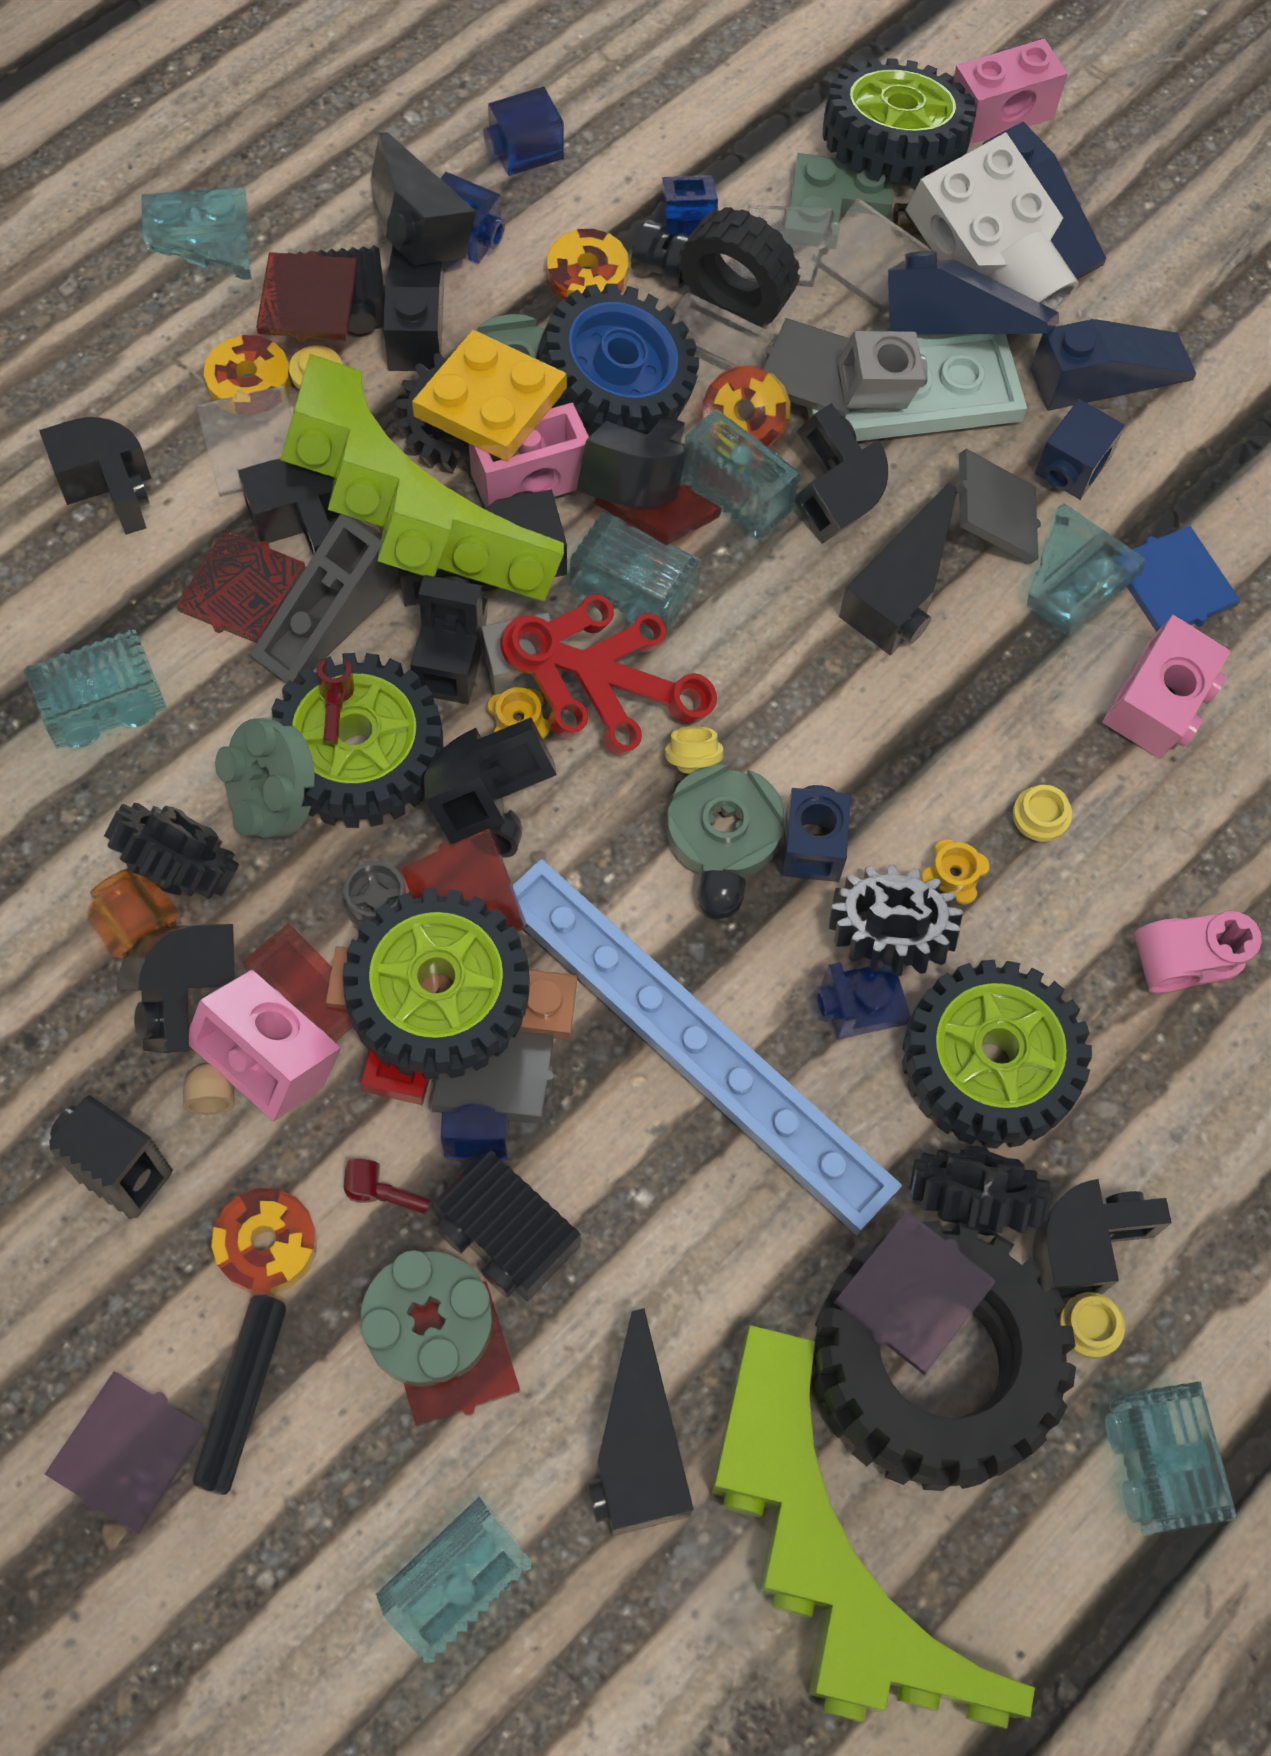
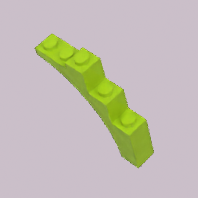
[280,354,564,602]
[710,1325,1035,1729]

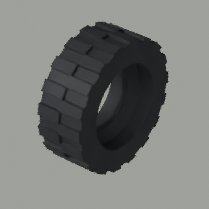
[678,207,800,328]

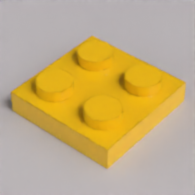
[412,330,567,462]

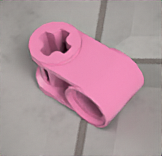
[1134,911,1262,994]

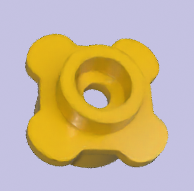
[488,687,550,739]
[921,839,990,905]

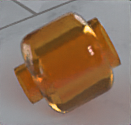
[86,868,180,958]

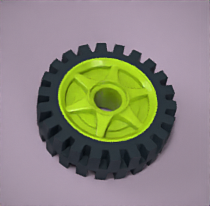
[822,58,976,184]
[271,652,444,828]
[343,888,530,1080]
[902,960,1092,1149]

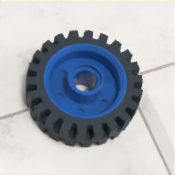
[536,283,699,437]

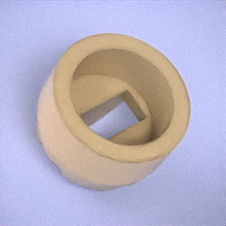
[183,1064,235,1115]

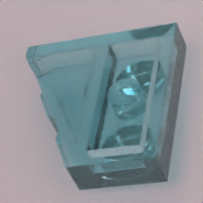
[141,187,252,280]
[1027,503,1145,636]

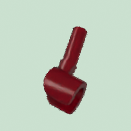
[317,659,355,745]
[344,1159,430,1214]

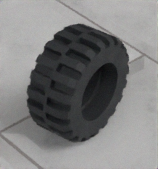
[812,1221,1076,1491]

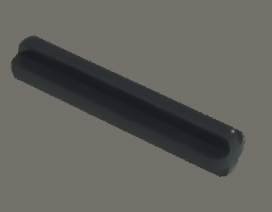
[193,1295,286,1495]

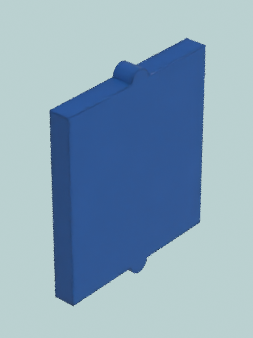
[1111,526,1240,632]

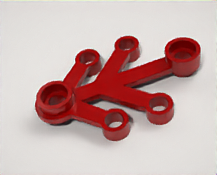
[500,594,717,756]

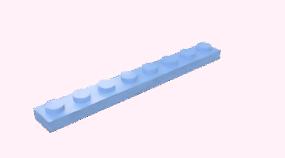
[499,859,903,1236]

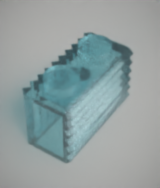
[682,409,802,538]
[570,511,702,633]
[24,629,167,749]
[1106,1381,1237,1537]
[376,1496,531,1663]

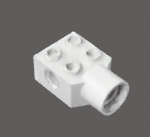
[905,132,1079,310]

